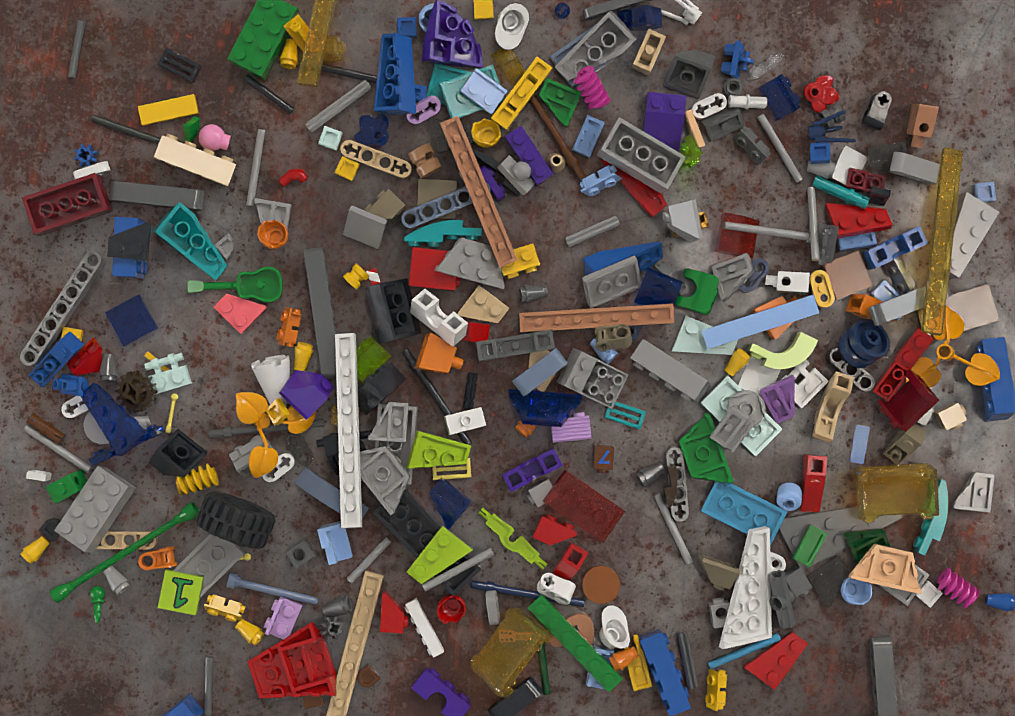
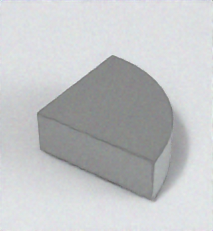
[214,233,234,260]

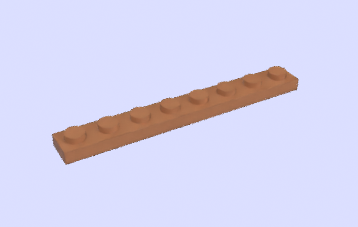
[440,116,517,267]
[519,304,674,332]

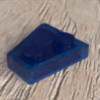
[429,477,472,530]

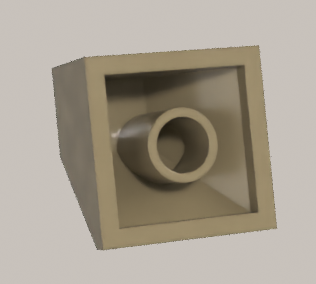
[697,553,740,591]

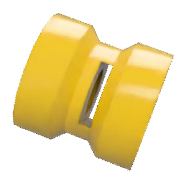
[343,263,370,290]

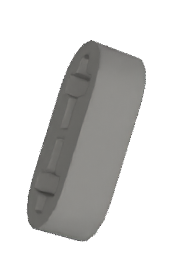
[486,590,500,625]

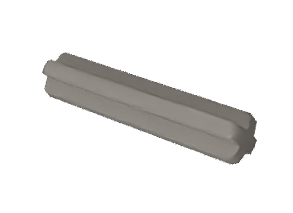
[565,216,620,247]

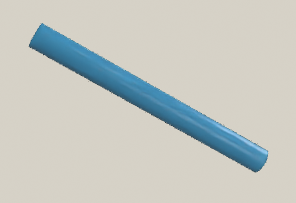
[708,633,781,669]

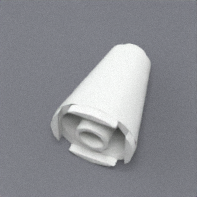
[251,355,290,407]

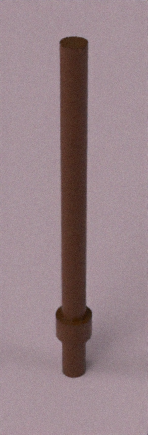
[529,94,586,180]

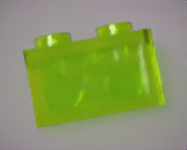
[680,135,703,168]
[356,336,391,383]

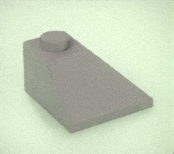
[663,199,703,243]

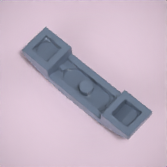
[295,467,370,518]

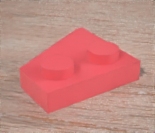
[213,293,267,334]

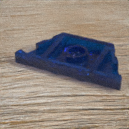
[509,389,582,427]

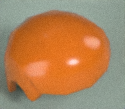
[257,220,289,249]

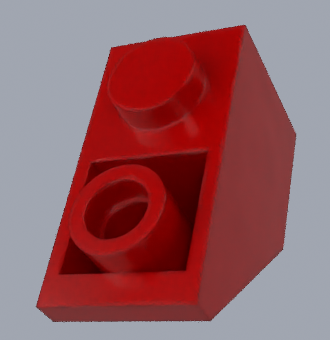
[532,514,577,545]
[552,541,588,581]

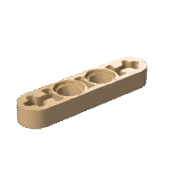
[340,140,412,179]
[96,531,158,549]

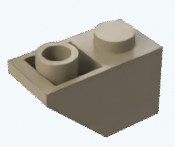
[364,189,406,221]
[883,423,926,465]

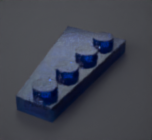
[80,383,150,456]

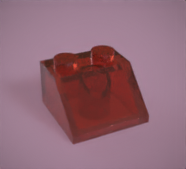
[715,212,760,259]

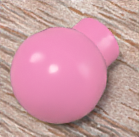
[198,124,231,151]

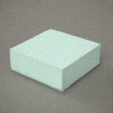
[318,126,343,151]

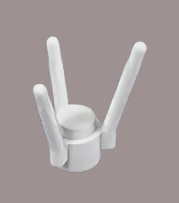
[656,0,702,25]

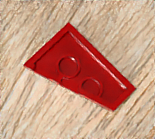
[824,203,892,239]
[743,631,808,690]

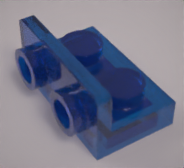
[759,74,801,121]

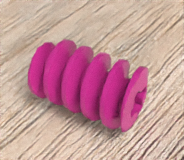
[573,66,611,109]
[936,568,980,609]

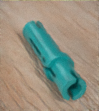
[812,175,870,210]

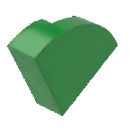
[183,116,200,142]

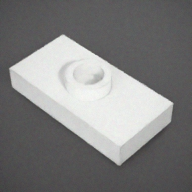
[444,407,486,435]

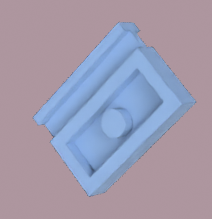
[460,68,507,114]

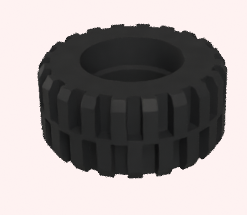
[196,491,276,549]

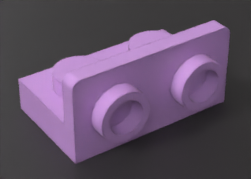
[264,597,303,639]

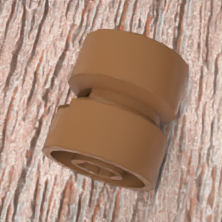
[408,143,442,179]

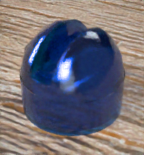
[555,3,570,19]

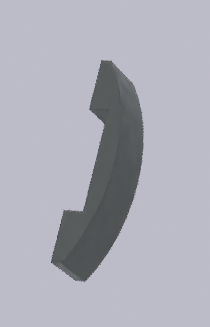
[476,329,555,361]

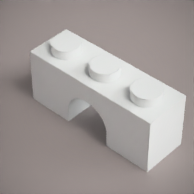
[410,289,468,347]

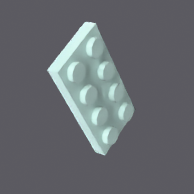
[700,376,782,456]

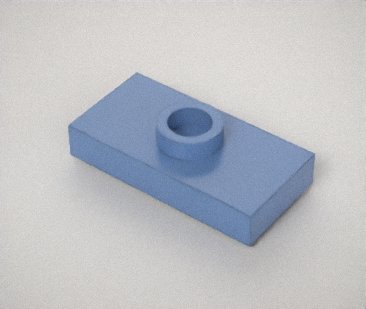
[572,115,605,158]
[836,232,877,252]

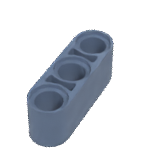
[512,348,568,397]

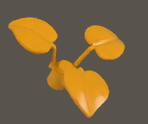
[905,305,1000,388]
[236,392,316,478]

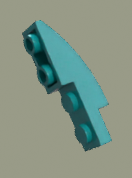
[404,220,482,247]
[913,478,948,556]

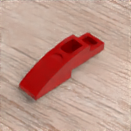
[872,327,934,402]

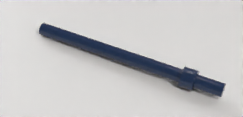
[471,580,585,607]

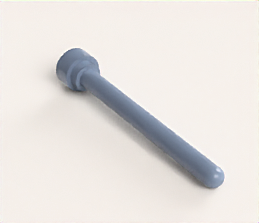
[226,573,318,605]

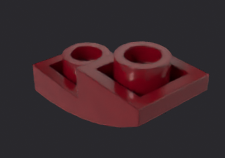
[845,168,886,193]

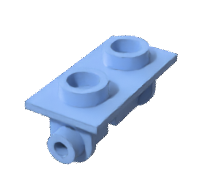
[580,165,622,196]

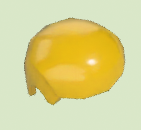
[471,118,501,148]

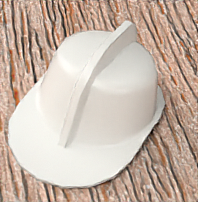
[495,3,529,50]
[599,605,630,650]

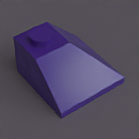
[279,370,335,420]

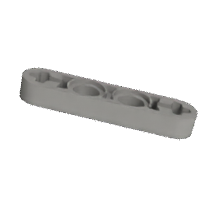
[665,447,689,522]

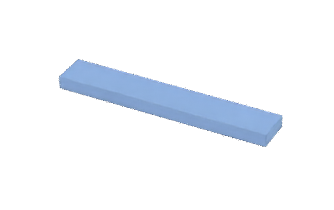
[702,295,819,349]

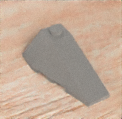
[555,11,636,81]

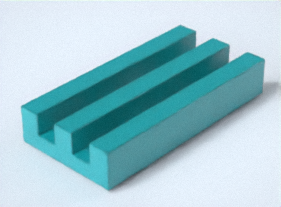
[604,402,646,430]

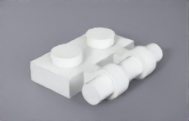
[782,360,829,409]

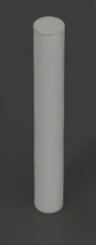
[347,537,392,583]

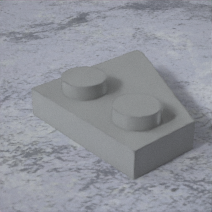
[254,198,292,231]
[711,253,754,302]

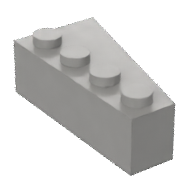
[630,339,710,404]

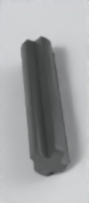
[677,632,698,689]

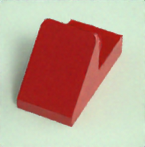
[461,322,490,342]

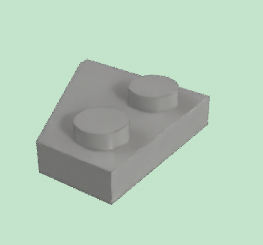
[368,402,409,442]
[952,472,995,513]

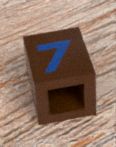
[592,445,614,473]

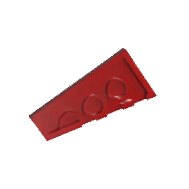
[601,160,667,218]

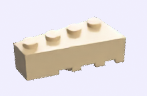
[153,134,236,186]

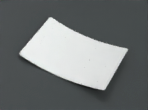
[833,146,868,190]
[738,357,781,398]

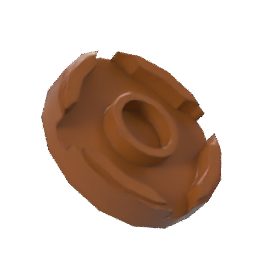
[582,565,620,604]

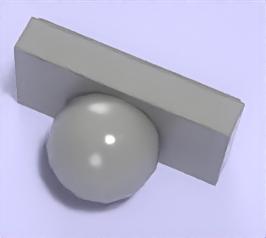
[497,155,535,196]

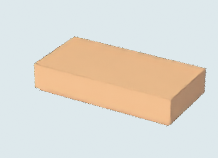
[684,109,705,150]

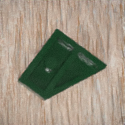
[844,529,891,564]

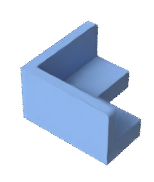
[317,521,353,565]

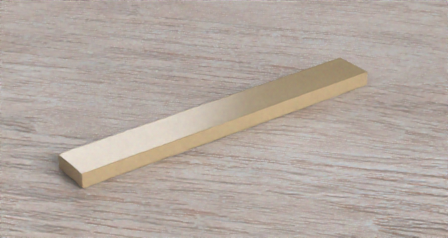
[326,570,384,716]

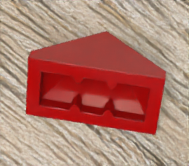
[67,337,102,375]

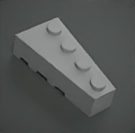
[937,192,999,279]

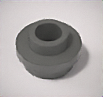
[723,78,743,96]

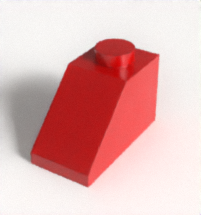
[380,591,408,633]

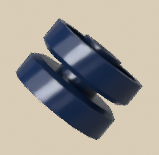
[839,319,890,368]

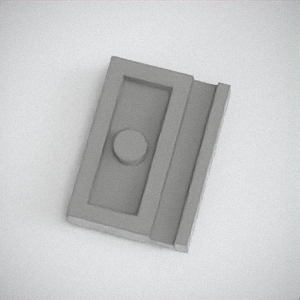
[710,406,755,453]

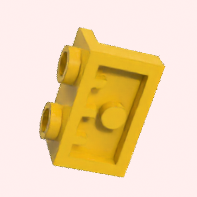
[501,244,540,279]

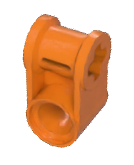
[138,546,178,570]

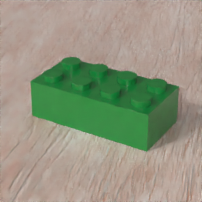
[227,0,300,80]

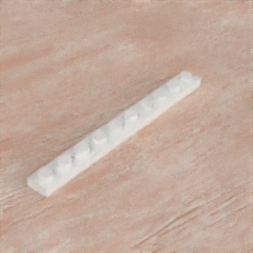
[335,333,362,529]

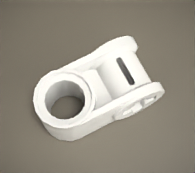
[537,573,576,605]

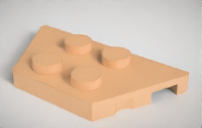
[849,544,922,594]

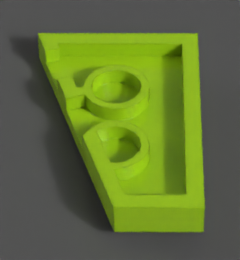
[406,431,471,469]
[407,525,473,584]

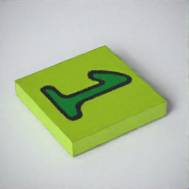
[158,569,204,615]

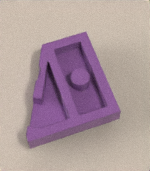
[759,375,795,424]

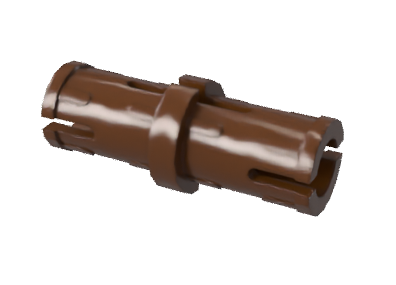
[26,413,66,445]

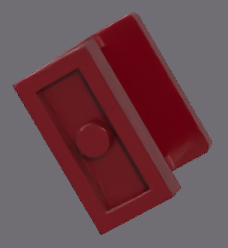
[878,369,939,432]

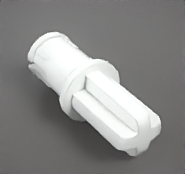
[728,94,767,110]

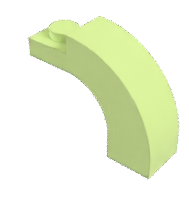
[747,332,818,369]

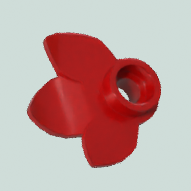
[803,75,839,113]

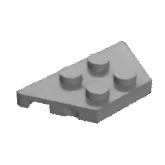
[434,238,505,289]
[360,446,411,515]

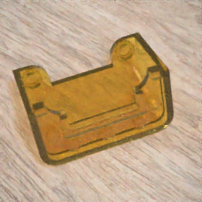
[854,463,939,523]
[470,607,553,698]

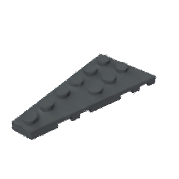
[779,500,903,570]

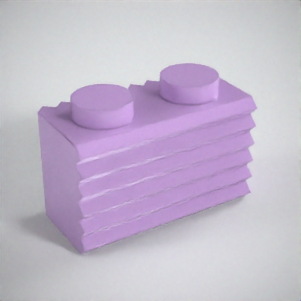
[550,412,592,443]

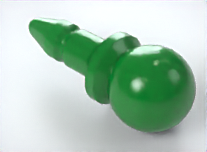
[90,586,105,623]

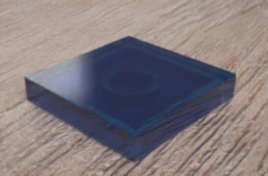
[634,268,683,307]
[105,294,158,346]

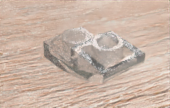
[747,51,785,83]

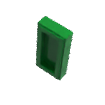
[792,524,828,567]

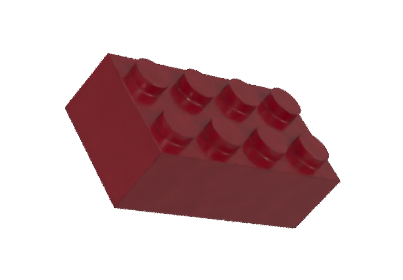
[21,173,113,236]

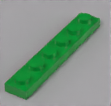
[528,594,623,692]

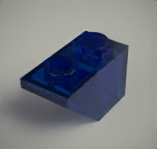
[617,5,662,31]

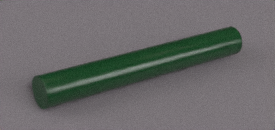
[536,638,551,695]

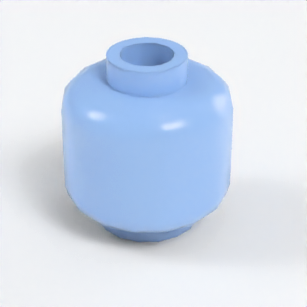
[776,483,802,511]

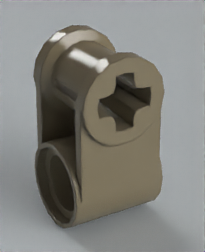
[595,324,633,351]

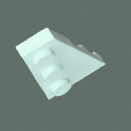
[671,316,738,355]

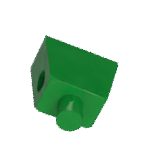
[46,469,88,504]

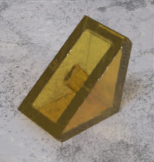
[491,47,526,86]

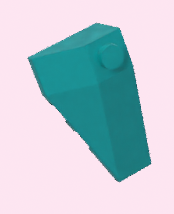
[151,202,228,281]

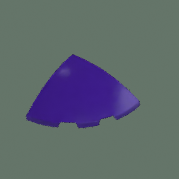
[422,0,483,68]

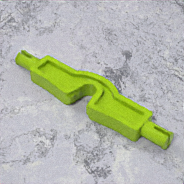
[478,507,547,570]

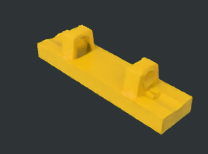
[491,57,552,131]

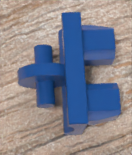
[721,41,754,79]
[53,374,89,396]

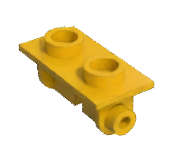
[284,14,319,53]
[204,594,246,622]
[705,669,727,711]

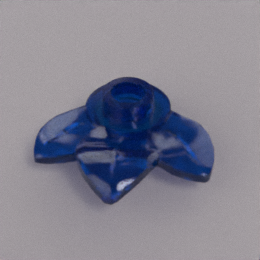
[354,113,389,146]

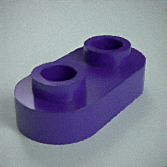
[480,165,506,202]

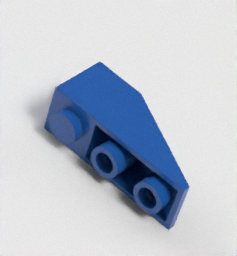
[29,331,84,388]

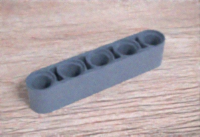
[401,183,490,228]

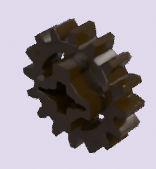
[115,370,158,413]

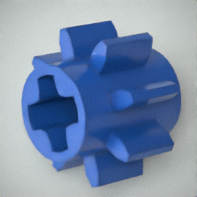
[74,144,99,167]

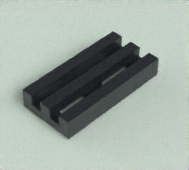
[157,48,201,83]

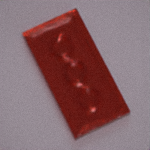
[543,470,625,542]

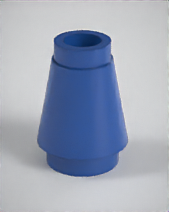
[986,593,1015,612]

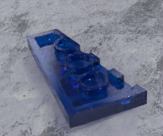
[88,424,165,466]

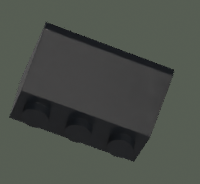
[365,278,421,344]

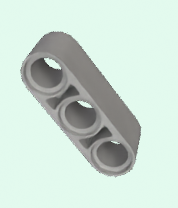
[889,152,941,185]

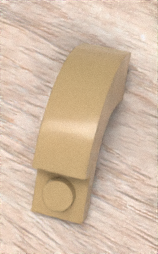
[812,371,854,443]

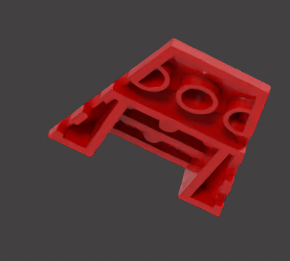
[247,622,336,698]

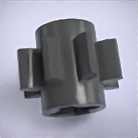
[318,616,343,640]

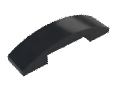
[472,149,520,196]

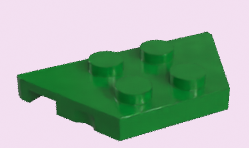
[679,412,734,484]

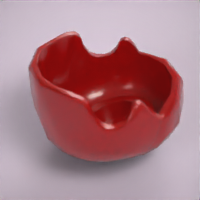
[436,594,466,624]

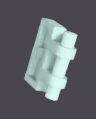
[144,352,192,395]

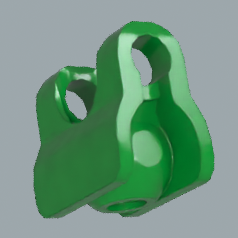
[674,268,719,315]

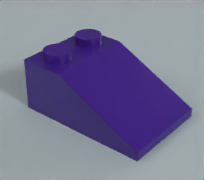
[642,92,687,152]

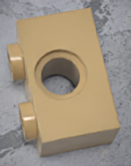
[631,29,666,76]

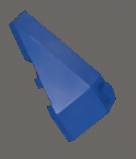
[583,241,663,276]

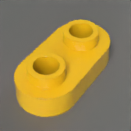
[809,270,835,308]

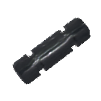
[463,372,478,410]

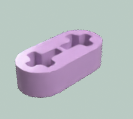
[407,96,441,124]

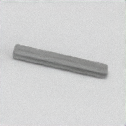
[306,80,371,132]

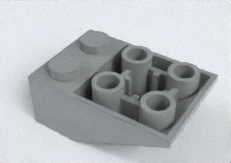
[557,348,628,409]

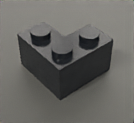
[358,362,406,415]

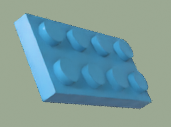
[701,481,788,546]

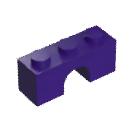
[505,126,553,187]
[502,448,563,492]
[411,667,471,716]

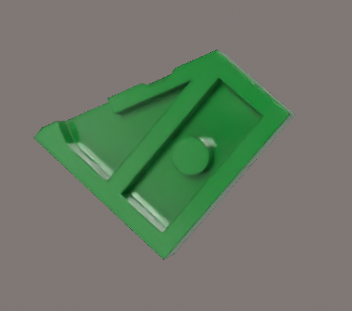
[539,78,581,127]

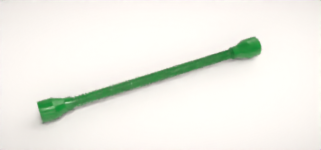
[50,502,199,603]

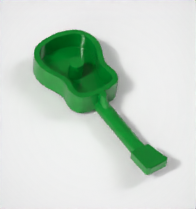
[187,267,283,302]

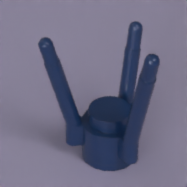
[808,110,856,143]

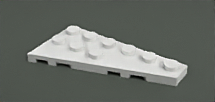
[719,526,772,649]

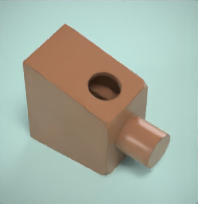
[907,104,939,148]

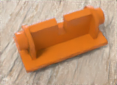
[277,307,302,347]

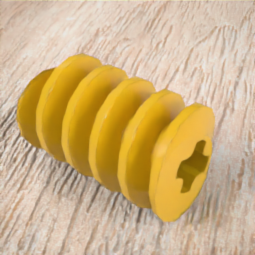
[176,463,219,496]

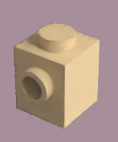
[933,402,967,430]

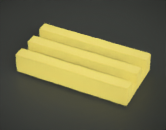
[432,458,471,480]

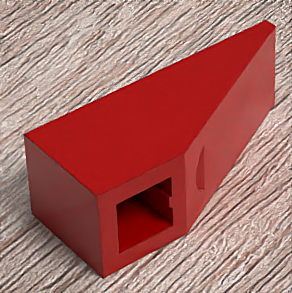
[800,454,827,513]

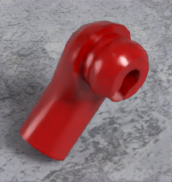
[278,169,308,187]

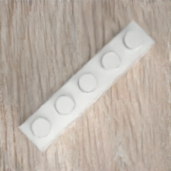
[405,598,444,658]

